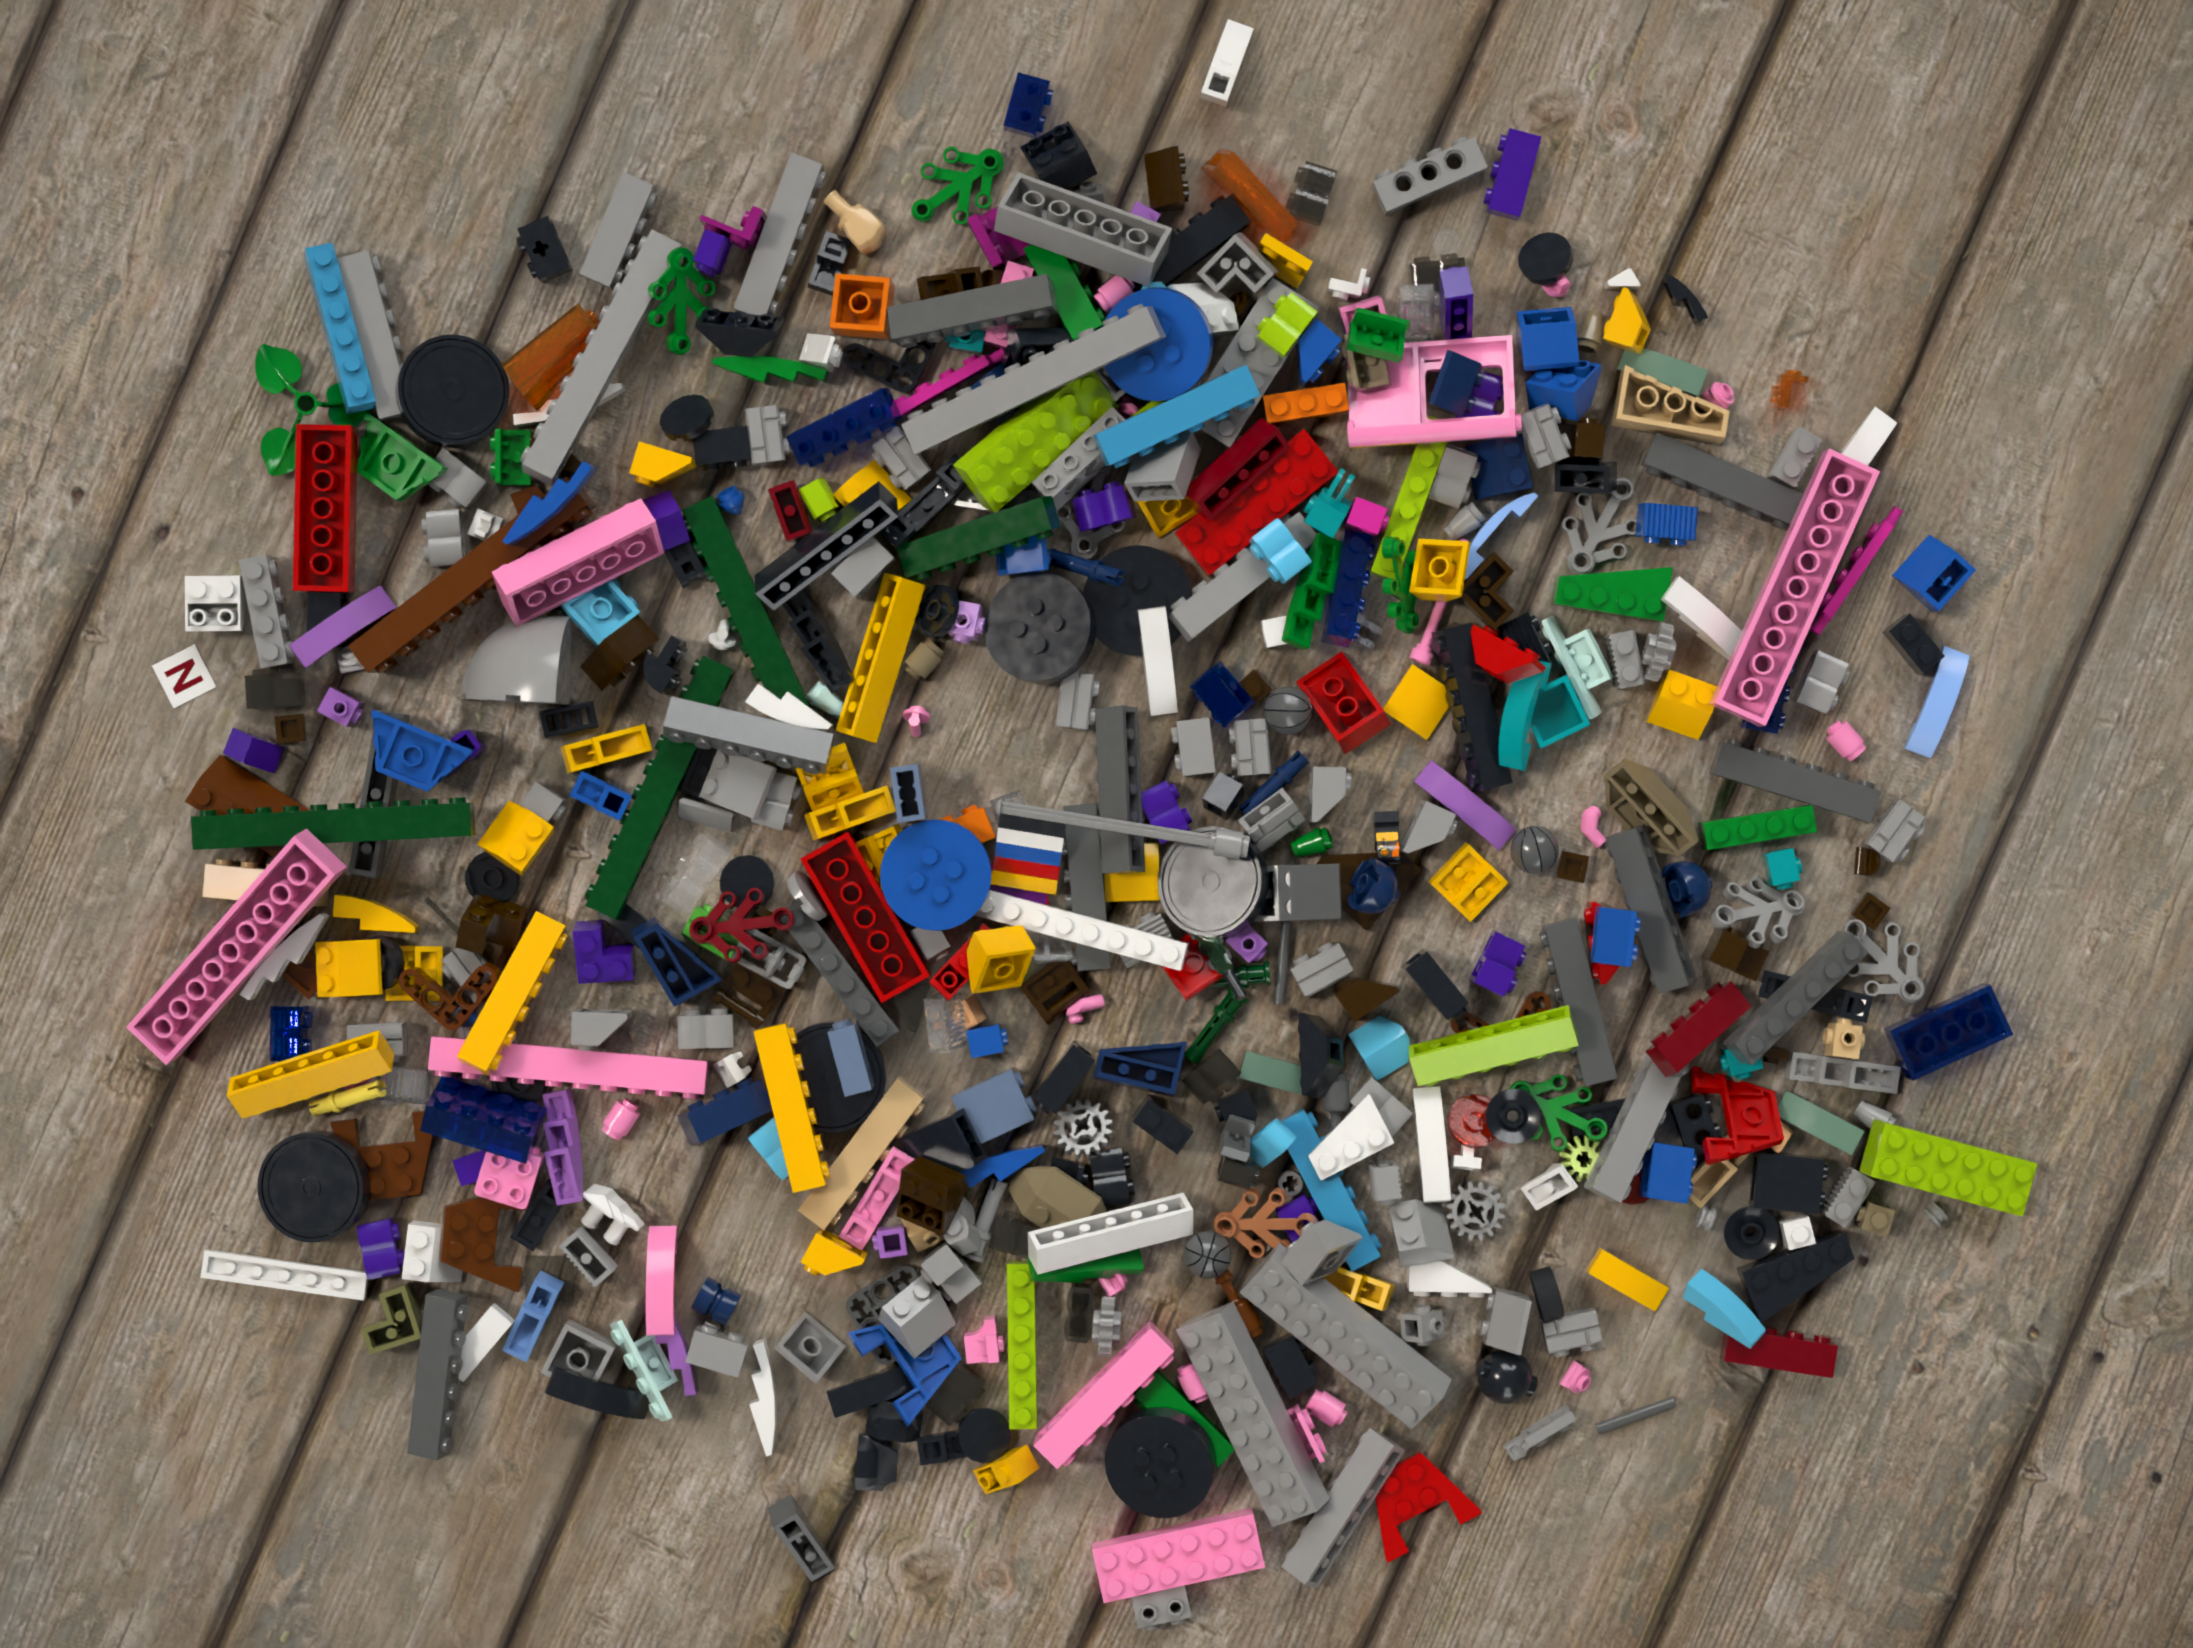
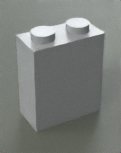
[1124,431,1201,502]

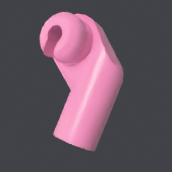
[1580,806,1607,848]
[1066,994,1104,1024]

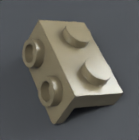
[1342,334,1391,392]

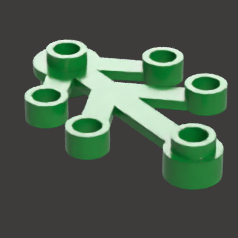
[912,147,1004,226]
[648,247,716,355]
[1382,536,1419,634]
[1509,1074,1607,1152]

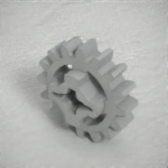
[1641,622,1677,682]
[1053,1099,1113,1159]
[1445,1181,1505,1241]
[1092,1297,1121,1357]

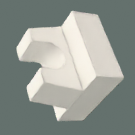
[468,509,505,541]
[713,1051,752,1088]
[1450,1143,1482,1171]

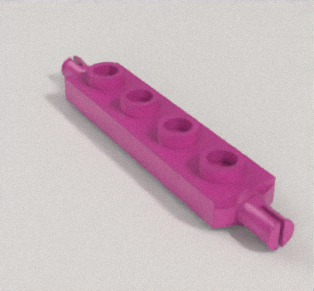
[873,348,1004,431]
[1810,506,1903,636]

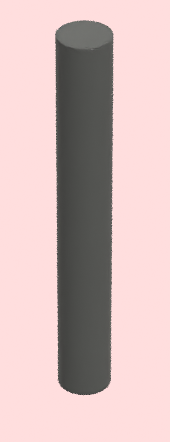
[1273,921,1292,1004]
[1595,1396,1676,1434]

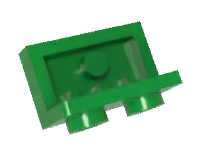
[1347,308,1410,363]
[490,429,532,486]

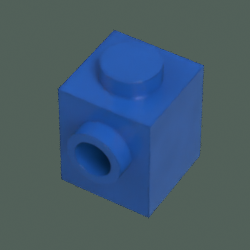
[966,1023,1009,1058]

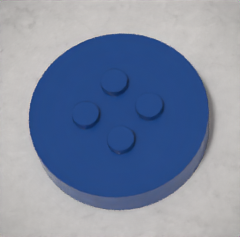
[1103,287,1213,401]
[880,819,992,931]

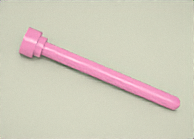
[1409,538,1468,666]

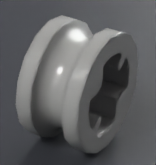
[1278,1170,1303,1196]
[1922,1201,1949,1228]
[1694,1205,1716,1232]

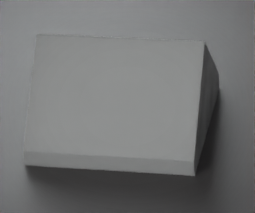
[774,1311,846,1384]

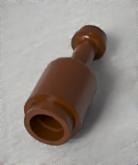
[1214,1269,1264,1338]

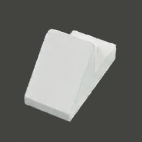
[1520,1163,1578,1211]

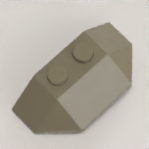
[1604,758,1699,858]
[1007,1166,1107,1228]

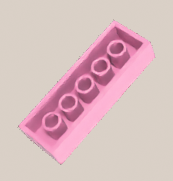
[492,498,664,627]
[1033,1320,1174,1469]
[1092,1508,1265,1603]

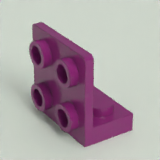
[699,206,767,250]
[967,206,1031,270]

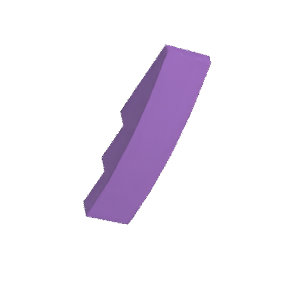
[543,1088,583,1206]
[655,1315,699,1396]

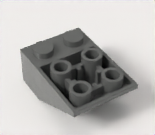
[1253,864,1342,922]

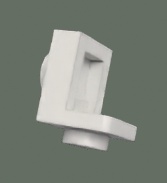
[1327,268,1370,301]

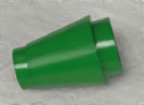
[1291,827,1334,858]

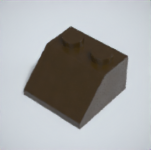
[1332,976,1400,1022]

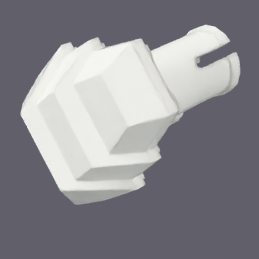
[581,1184,645,1245]

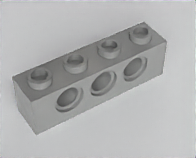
[1371,136,1488,216]
[1032,407,1126,511]

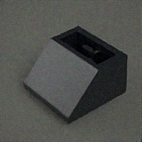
[1020,121,1097,190]

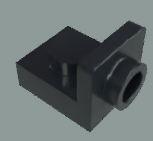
[1050,1156,1089,1186]

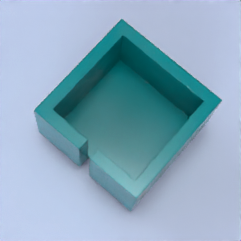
[1529,675,1591,749]

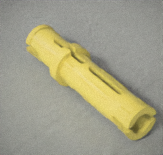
[309,1079,387,1117]

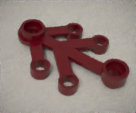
[689,888,795,963]

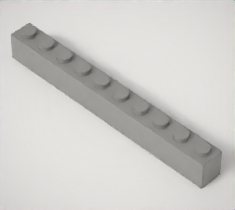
[520,229,681,486]
[901,304,1166,455]

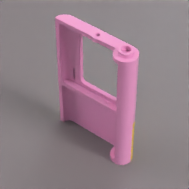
[1347,335,1522,448]

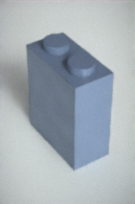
[890,764,928,823]
[827,1018,875,1097]
[951,1067,1037,1144]

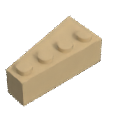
[1611,365,1730,445]
[202,859,329,907]

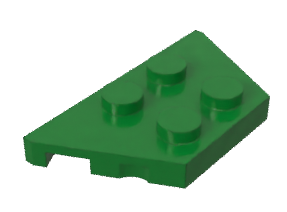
[356,411,448,502]

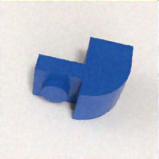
[569,770,632,821]

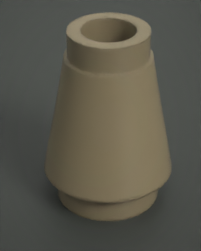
[1577,310,1603,353]

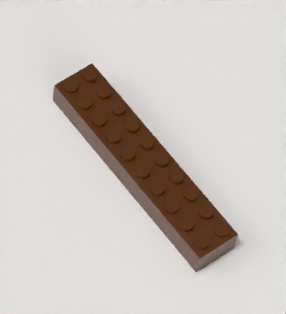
[348,477,597,674]

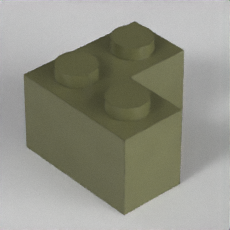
[361,1281,423,1355]

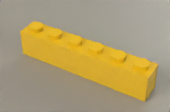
[835,573,926,743]
[457,911,569,1076]
[753,1022,830,1193]
[227,1030,394,1119]

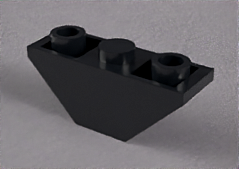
[696,308,784,357]
[1298,1013,1344,1098]

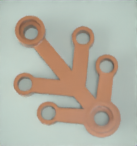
[1214,1188,1318,1258]

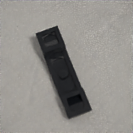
[879,454,967,549]
[1758,970,1873,1023]
[545,1367,650,1419]

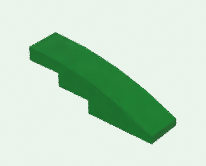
[712,356,829,385]
[1281,533,1341,650]
[1027,1248,1144,1283]

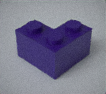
[572,920,637,984]
[1469,930,1526,997]

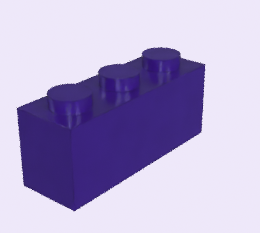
[1483,128,1542,221]
[1439,266,1473,340]

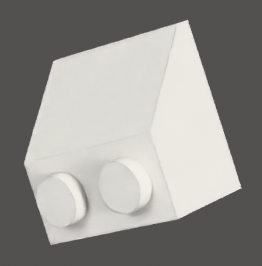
[1167,282,1239,337]
[402,1220,463,1282]

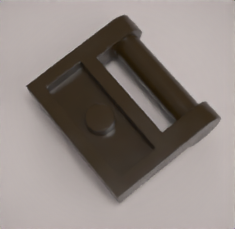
[1020,954,1092,1025]
[711,963,784,1029]

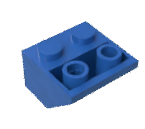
[1516,307,1579,371]
[1296,318,1342,388]
[1526,360,1601,421]
[1891,535,1976,612]
[996,536,1051,576]
[1590,906,1640,967]
[1639,1142,1697,1204]

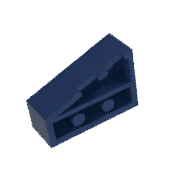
[631,917,722,1007]
[1093,1041,1187,1098]
[677,1077,773,1145]

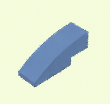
[502,1270,565,1362]

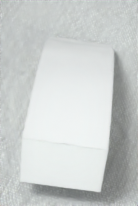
[745,684,833,730]
[458,1303,515,1382]

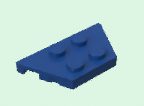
[371,709,474,792]

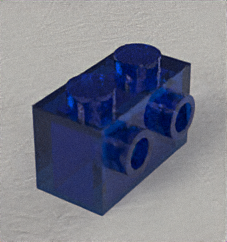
[1003,72,1054,138]

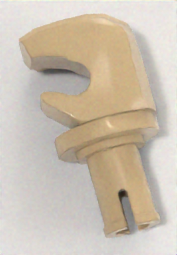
[823,190,886,256]

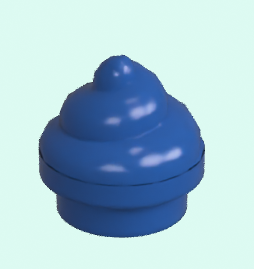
[717,486,744,515]

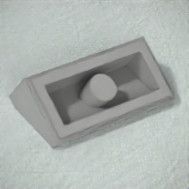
[678,797,736,832]

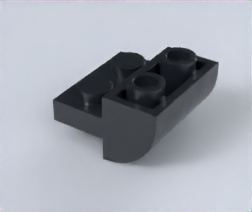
[1001,327,1072,368]
[643,635,687,695]

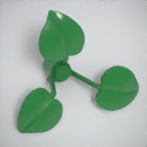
[255,344,375,476]

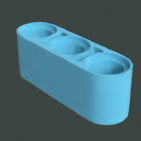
[1249,1118,1297,1168]

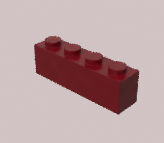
[1185,418,1291,521]
[1645,981,1752,1077]
[1720,1326,1838,1378]

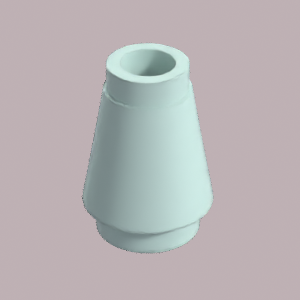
[806,680,844,719]

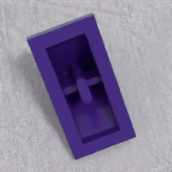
[643,490,690,551]
[223,728,285,773]

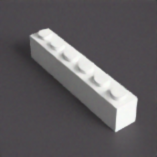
[1028,1193,1193,1275]

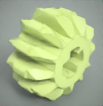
[1559,1135,1601,1182]

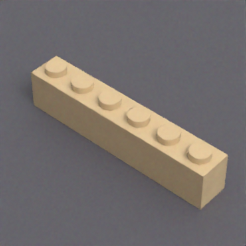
[797,1077,925,1230]

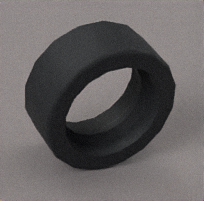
[1529,1266,1565,1321]

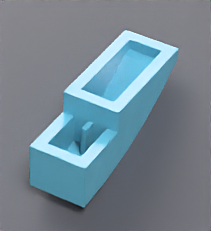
[1683,1269,1766,1349]

